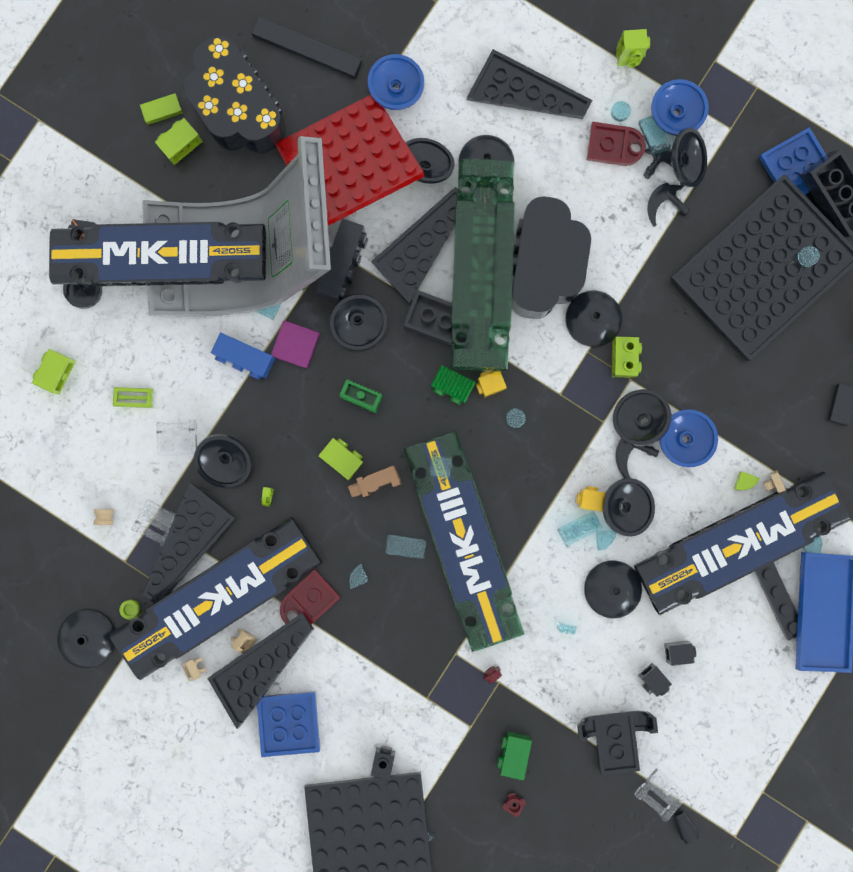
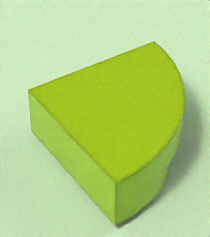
[734,471,760,491]
[262,487,274,507]

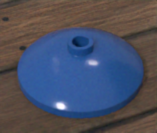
[368,54,424,110]
[651,79,709,136]
[659,410,718,468]

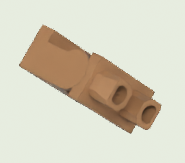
[348,466,402,497]

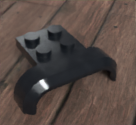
[577,711,658,775]

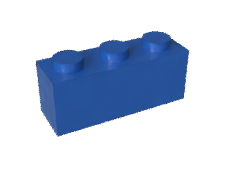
[211,332,275,380]

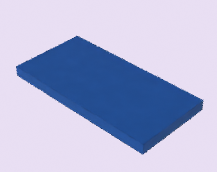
[795,552,853,673]

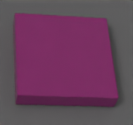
[271,321,320,369]

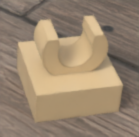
[763,470,786,493]
[231,629,258,653]
[181,658,207,682]

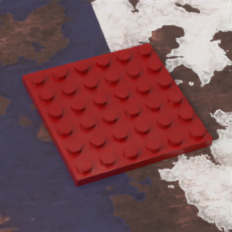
[275,95,425,226]

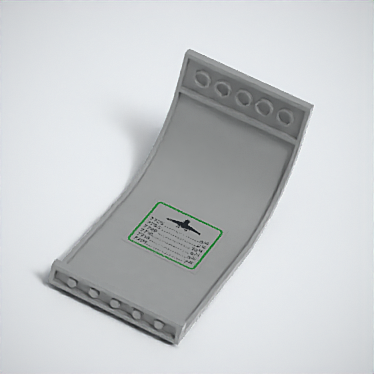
[142,136,331,316]

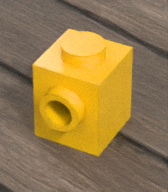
[476,370,507,398]
[576,486,605,512]

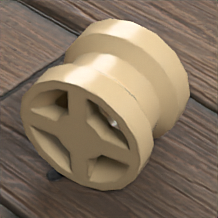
[93,509,114,525]

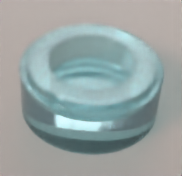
[611,101,631,122]
[798,246,820,267]
[506,409,526,428]

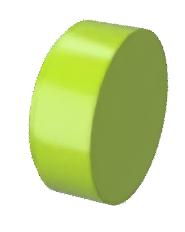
[120,599,141,620]

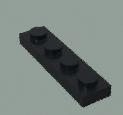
[755,562,798,641]

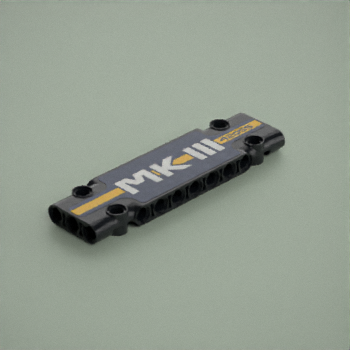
[49,222,266,286]
[634,472,850,616]
[110,517,322,680]

